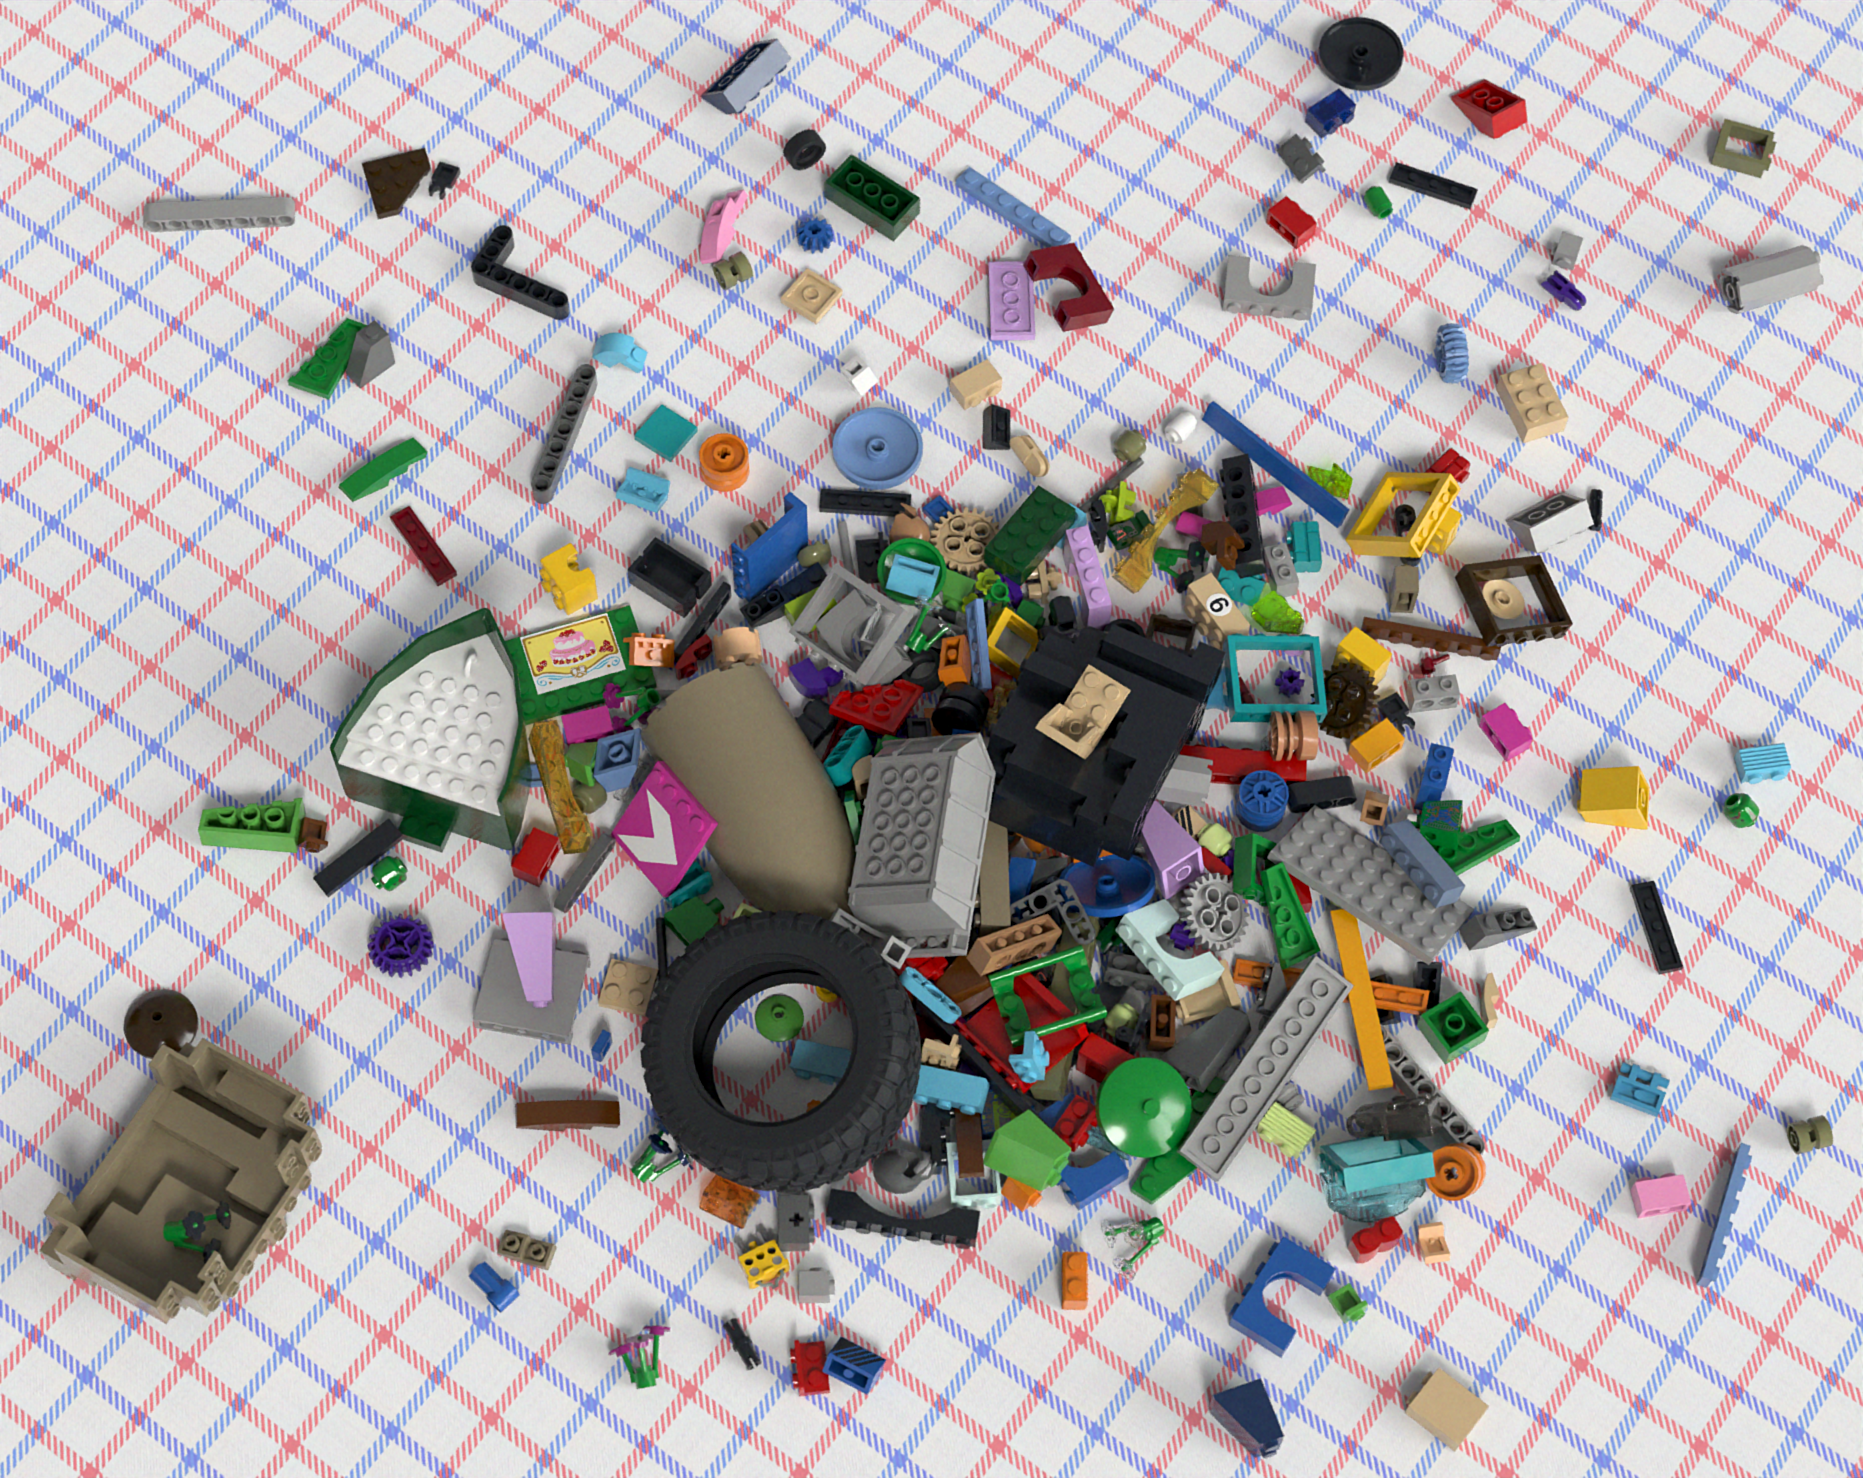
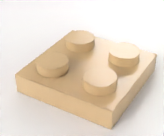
[781,268,843,324]
[598,959,658,1017]

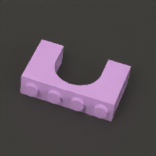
[1063,526,1112,631]

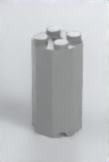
[1719,245,1824,314]
[1156,754,1213,808]

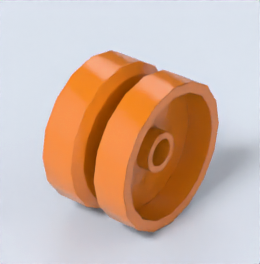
[699,433,750,492]
[1425,1143,1486,1201]

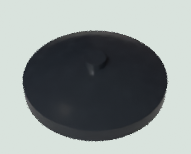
[1318,17,1404,91]

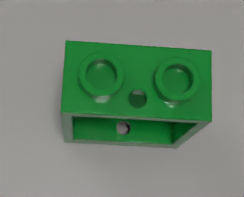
[1233,833,1277,907]

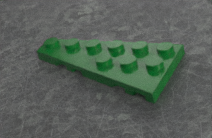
[1130,1076,1270,1205]

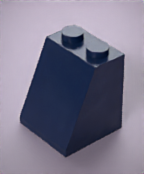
[1208,1378,1284,1459]

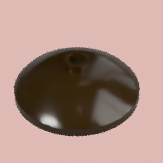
[124,989,198,1059]

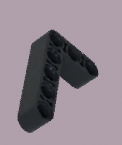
[471,225,570,320]

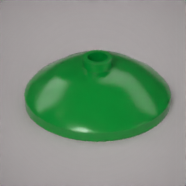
[877,538,947,606]

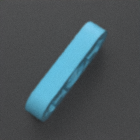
[899,967,962,1024]

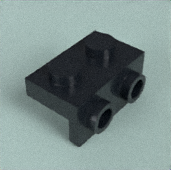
[855,532,889,584]

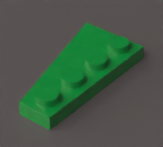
[288,318,367,400]
[1430,819,1520,876]
[1260,862,1321,970]

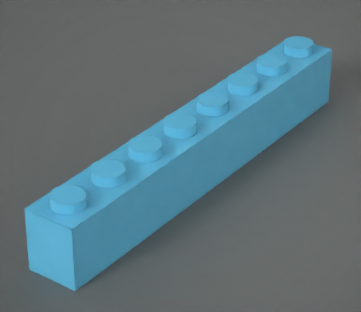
[790,1039,990,1115]

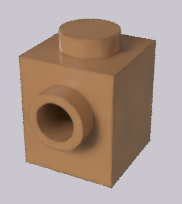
[1360,790,1389,826]

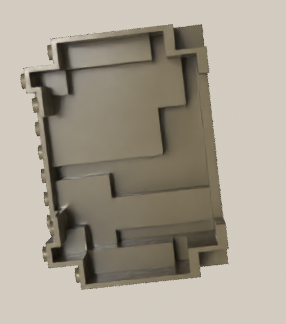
[39,1038,322,1324]

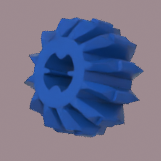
[796,216,833,254]

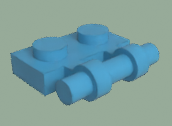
[1610,1062,1670,1117]

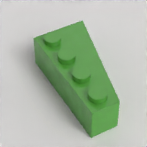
[198,798,306,853]

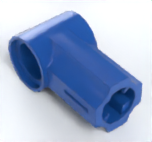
[469,1261,520,1313]

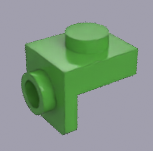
[1327,1283,1368,1324]

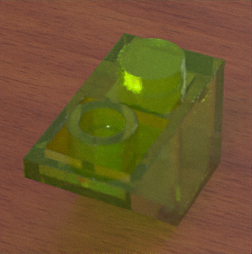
[1251,590,1305,635]

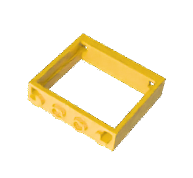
[1345,472,1461,558]

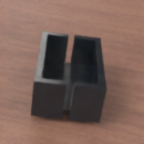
[628,537,712,618]

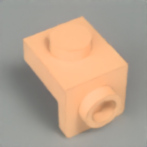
[1417,1222,1450,1264]

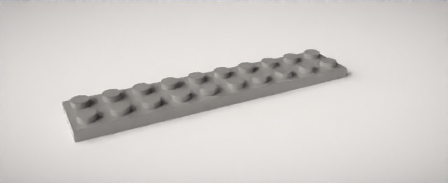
[1177,956,1354,1182]

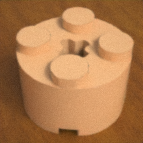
[713,627,763,671]

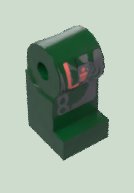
[1107,510,1153,550]

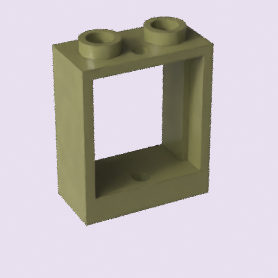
[1711,119,1776,178]

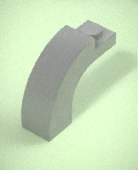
[830,908,912,969]

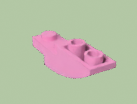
[700,190,748,264]

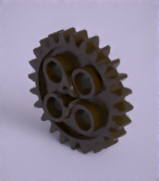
[1310,662,1380,739]

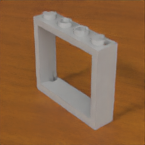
[789,563,913,685]

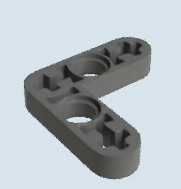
[1010,879,1096,945]

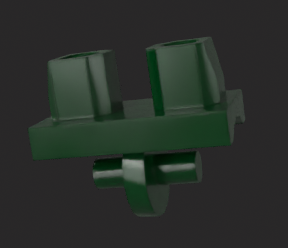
[1095,915,1128,955]

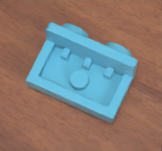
[616,467,670,513]
[1009,1031,1049,1083]

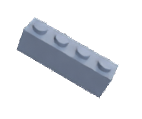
[1379,819,1466,908]

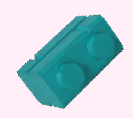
[1285,521,1322,573]

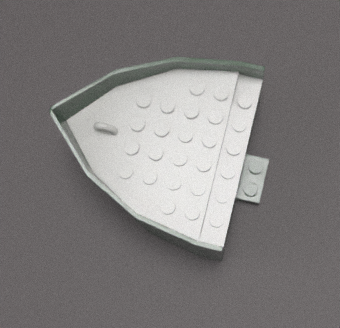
[329,608,532,853]

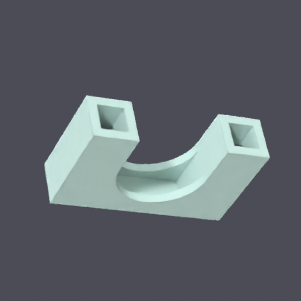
[1115,899,1225,1001]

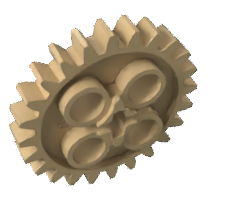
[930,507,1000,577]

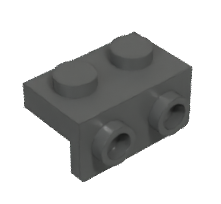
[1276,134,1326,183]

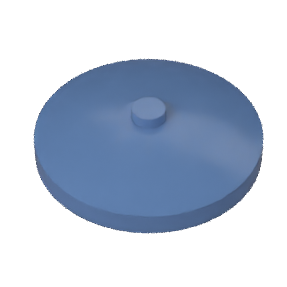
[833,407,923,490]

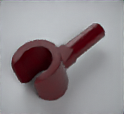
[1420,654,1450,675]

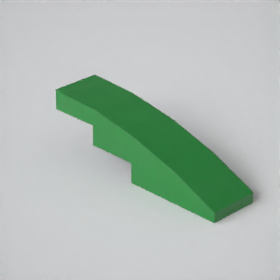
[338,437,428,502]

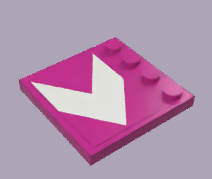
[611,761,718,897]

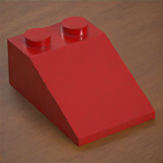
[1451,79,1528,139]

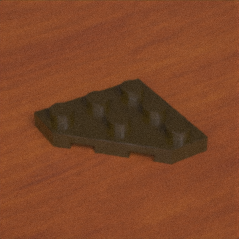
[362,148,431,220]

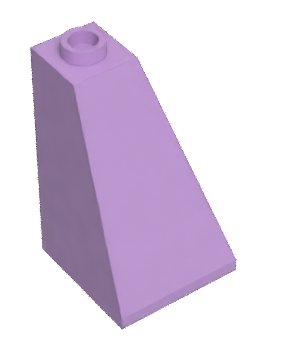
[1140,800,1205,900]
[503,912,556,1008]

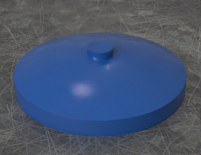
[1059,854,1156,917]

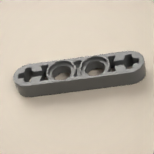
[554,833,616,913]

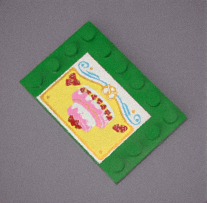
[505,605,657,726]

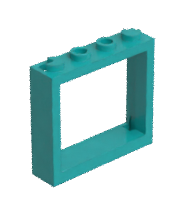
[1222,633,1327,723]
[1317,1130,1435,1193]

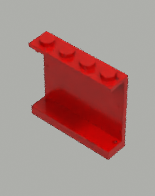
[955,963,1089,1094]

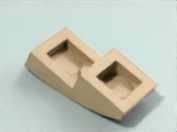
[1480,973,1500,1029]

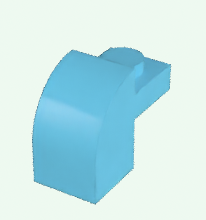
[592,333,648,373]

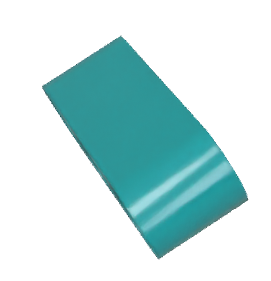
[824,725,873,786]

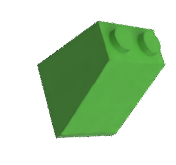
[983,1110,1071,1191]

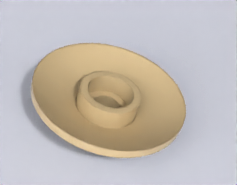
[1482,579,1525,619]

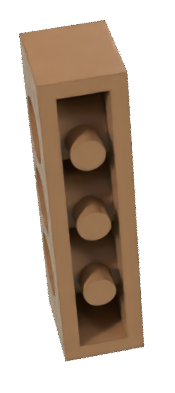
[966,914,1062,976]

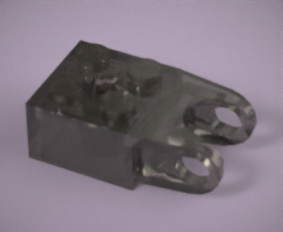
[1346,1093,1443,1141]

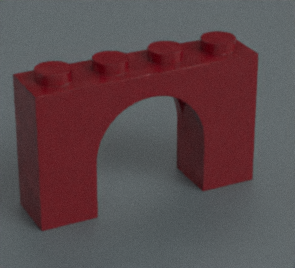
[1023,243,1114,332]

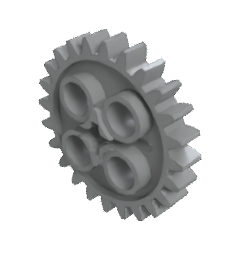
[1179,873,1250,952]

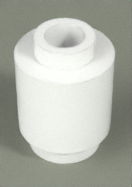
[1164,412,1197,444]

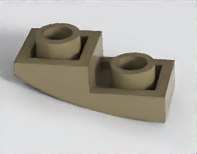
[497,1230,557,1270]

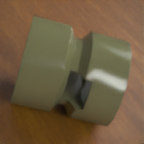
[712,251,753,290]
[1787,1115,1833,1155]

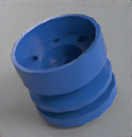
[1235,770,1289,832]

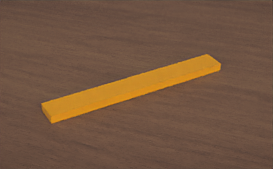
[1330,909,1393,1091]

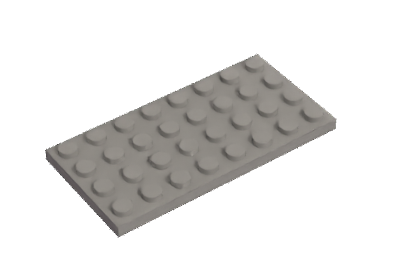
[1267,805,1474,965]

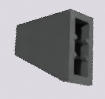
[346,320,395,389]

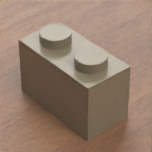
[1389,565,1419,613]

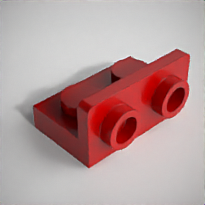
[1052,1095,1098,1152]
[790,1340,830,1396]

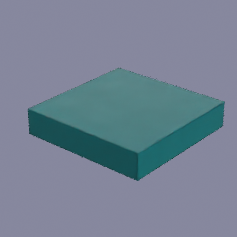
[634,404,698,463]

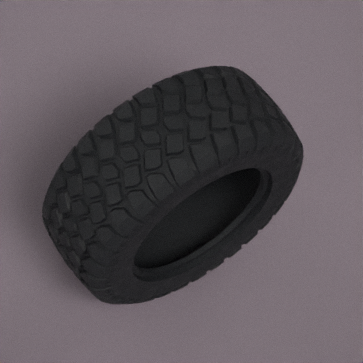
[640,910,921,1192]

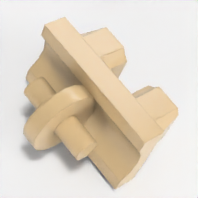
[1027,560,1063,604]

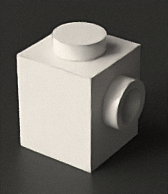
[840,355,879,396]

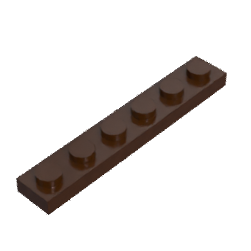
[1361,617,1501,661]

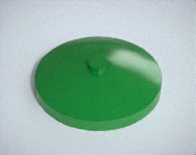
[1095,1057,1191,1158]

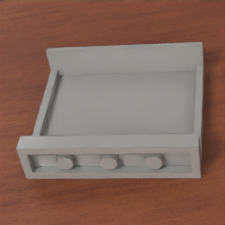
[473,938,590,1045]

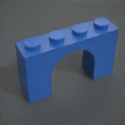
[1038,1092,1129,1210]
[1228,1236,1336,1358]

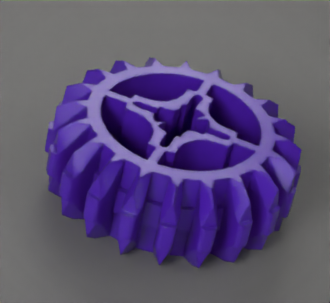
[367,913,434,979]

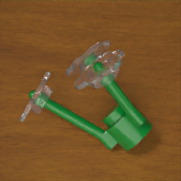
[904,595,958,654]
[1101,1217,1165,1281]

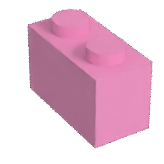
[1630,1173,1691,1219]

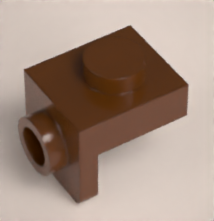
[297,817,328,853]

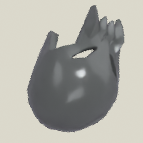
[872,1148,937,1194]

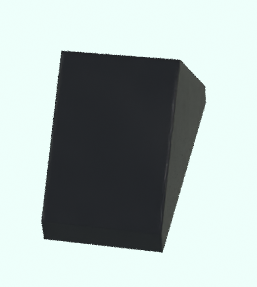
[1413,961,1442,1009]

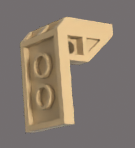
[1036,665,1131,759]

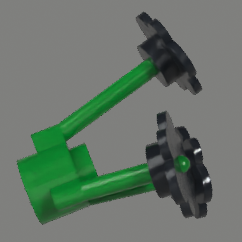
[1154,541,1210,594]
[163,1200,231,1264]

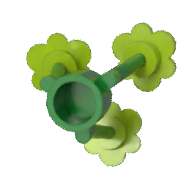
[961,568,1014,621]

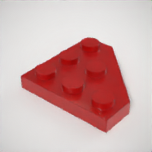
[829,679,924,736]

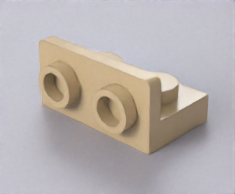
[921,1034,961,1071]

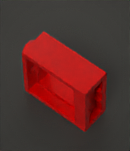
[1076,1032,1136,1083]

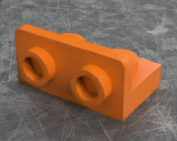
[623,633,675,668]

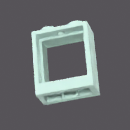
[946,1140,1001,1209]

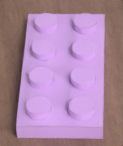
[988,261,1035,341]

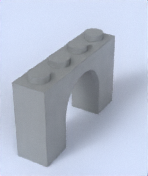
[1222,255,1316,321]
[815,589,913,692]

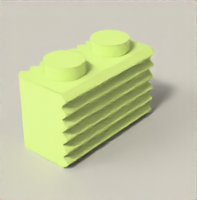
[1257,1102,1316,1159]

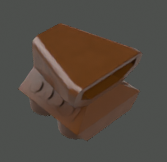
[935,947,994,1018]

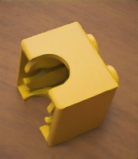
[539,543,598,615]

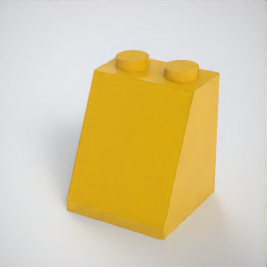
[1577,766,1650,830]

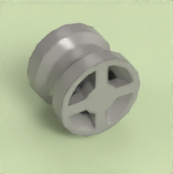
[1275,1083,1305,1112]

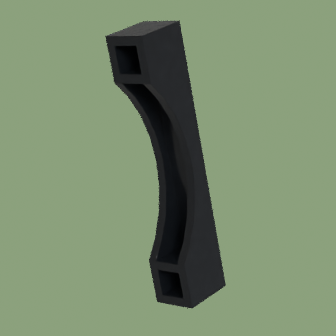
[826,1188,980,1249]

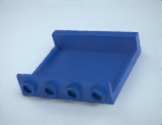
[731,492,808,602]

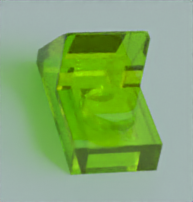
[1307,463,1353,500]

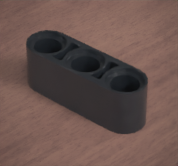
[1288,776,1357,813]

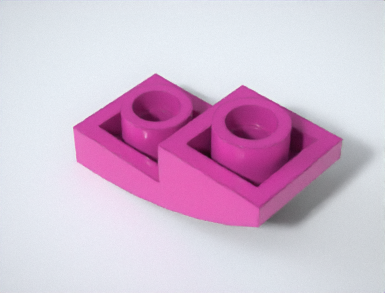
[1256,486,1293,517]

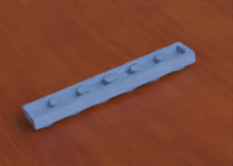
[956,167,1071,248]
[1697,1143,1752,1288]

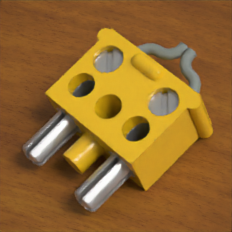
[734,1230,790,1289]

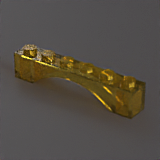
[1112,468,1220,594]
[528,720,593,854]

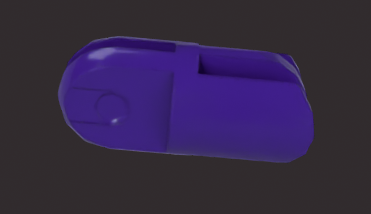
[1541,270,1587,311]

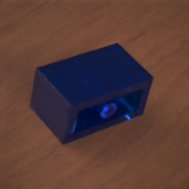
[1305,88,1356,139]

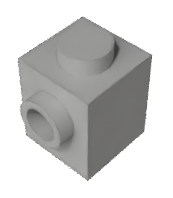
[1550,231,1583,270]
[799,1268,835,1303]

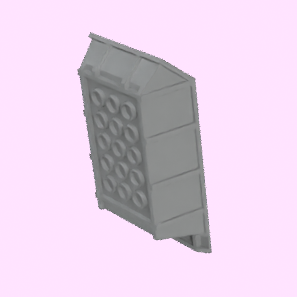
[848,733,996,958]

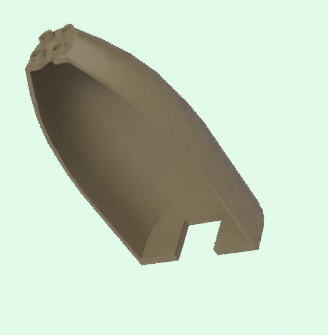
[641,662,857,920]

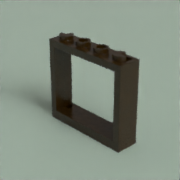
[1455,555,1573,647]

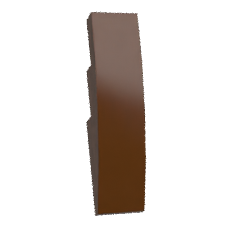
[515,1100,620,1132]
[955,1108,984,1178]

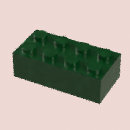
[824,154,920,242]
[984,485,1076,586]

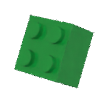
[1417,991,1489,1065]

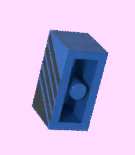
[822,1336,886,1395]

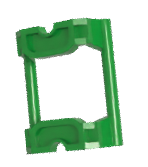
[988,944,1107,1048]

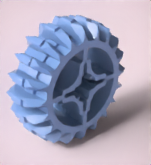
[1435,323,1469,384]

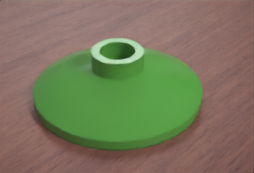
[755,996,804,1042]

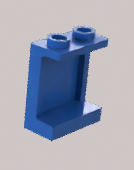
[1414,743,1454,811]

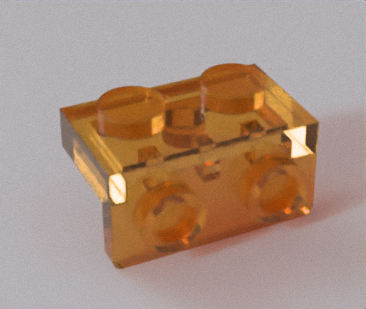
[699,1175,761,1229]

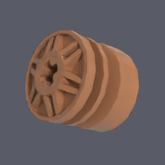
[1267,710,1318,761]

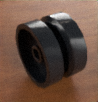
[931,683,991,736]

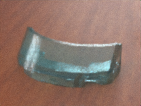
[1319,1172,1426,1222]

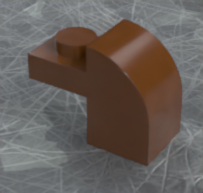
[1201,521,1244,571]

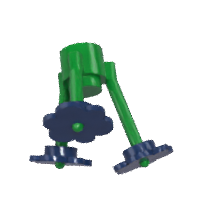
[630,1117,694,1183]

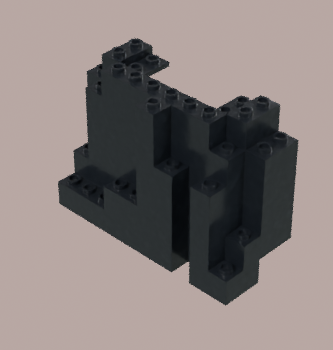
[987,624,1226,867]

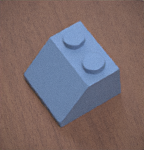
[593,728,642,793]

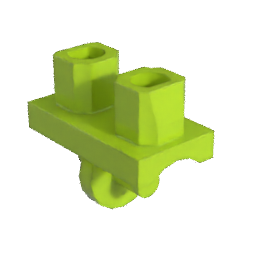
[1099,481,1136,527]

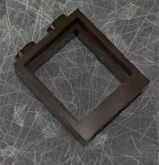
[1145,614,1197,652]

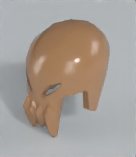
[888,503,930,545]

